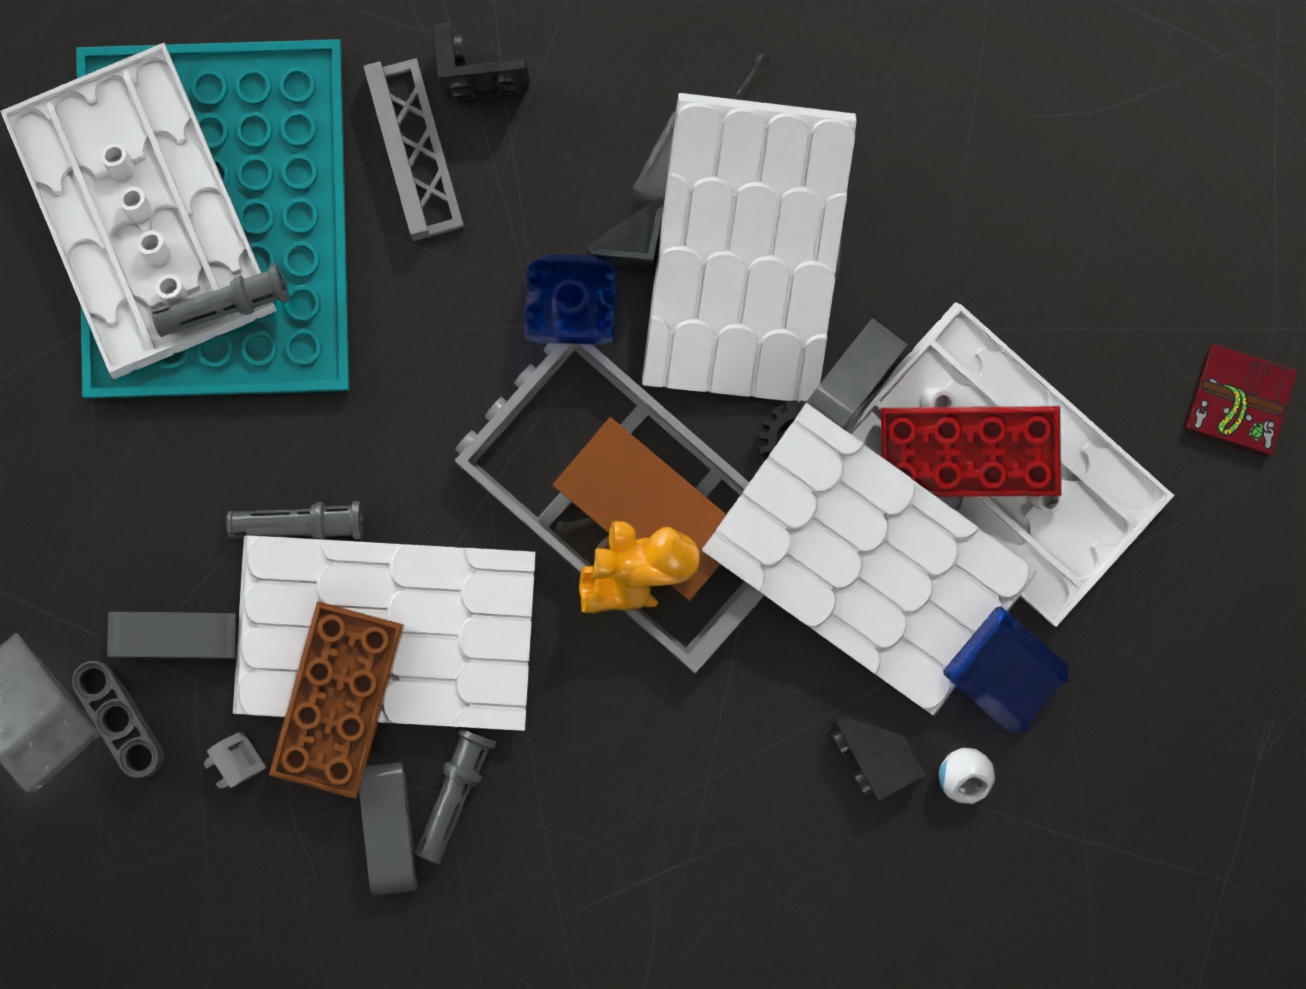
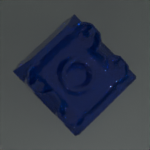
[524,254,616,345]
[943,606,1069,734]

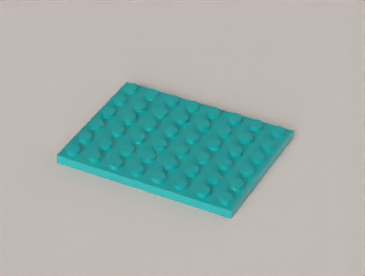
[76,39,350,399]

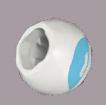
[938,748,995,804]

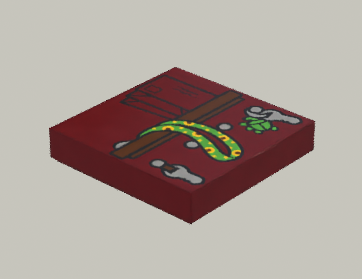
[1185,344,1297,456]

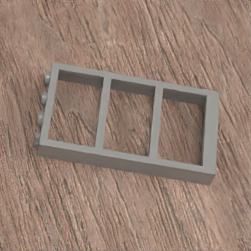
[454,328,765,674]

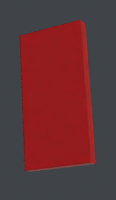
[881,405,1062,497]

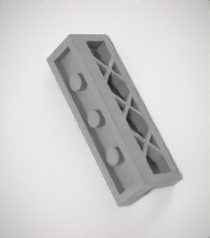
[363,58,464,241]

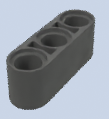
[801,318,908,429]
[107,612,237,659]
[72,661,164,778]
[359,762,417,896]

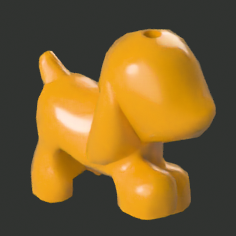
[579,521,700,613]

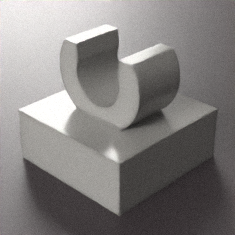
[204,730,266,788]

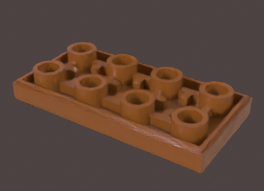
[552,417,726,601]
[269,601,405,799]

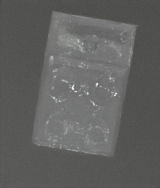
[0,633,101,792]

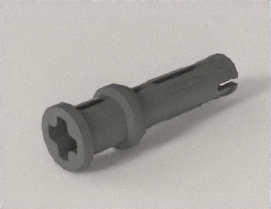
[152,263,290,337]
[227,500,364,541]
[414,727,497,864]

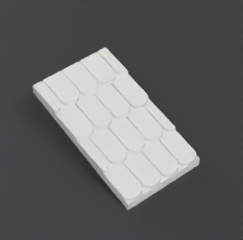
[0,43,277,380]
[642,93,857,402]
[843,302,1174,627]
[702,403,1037,716]
[233,536,536,731]

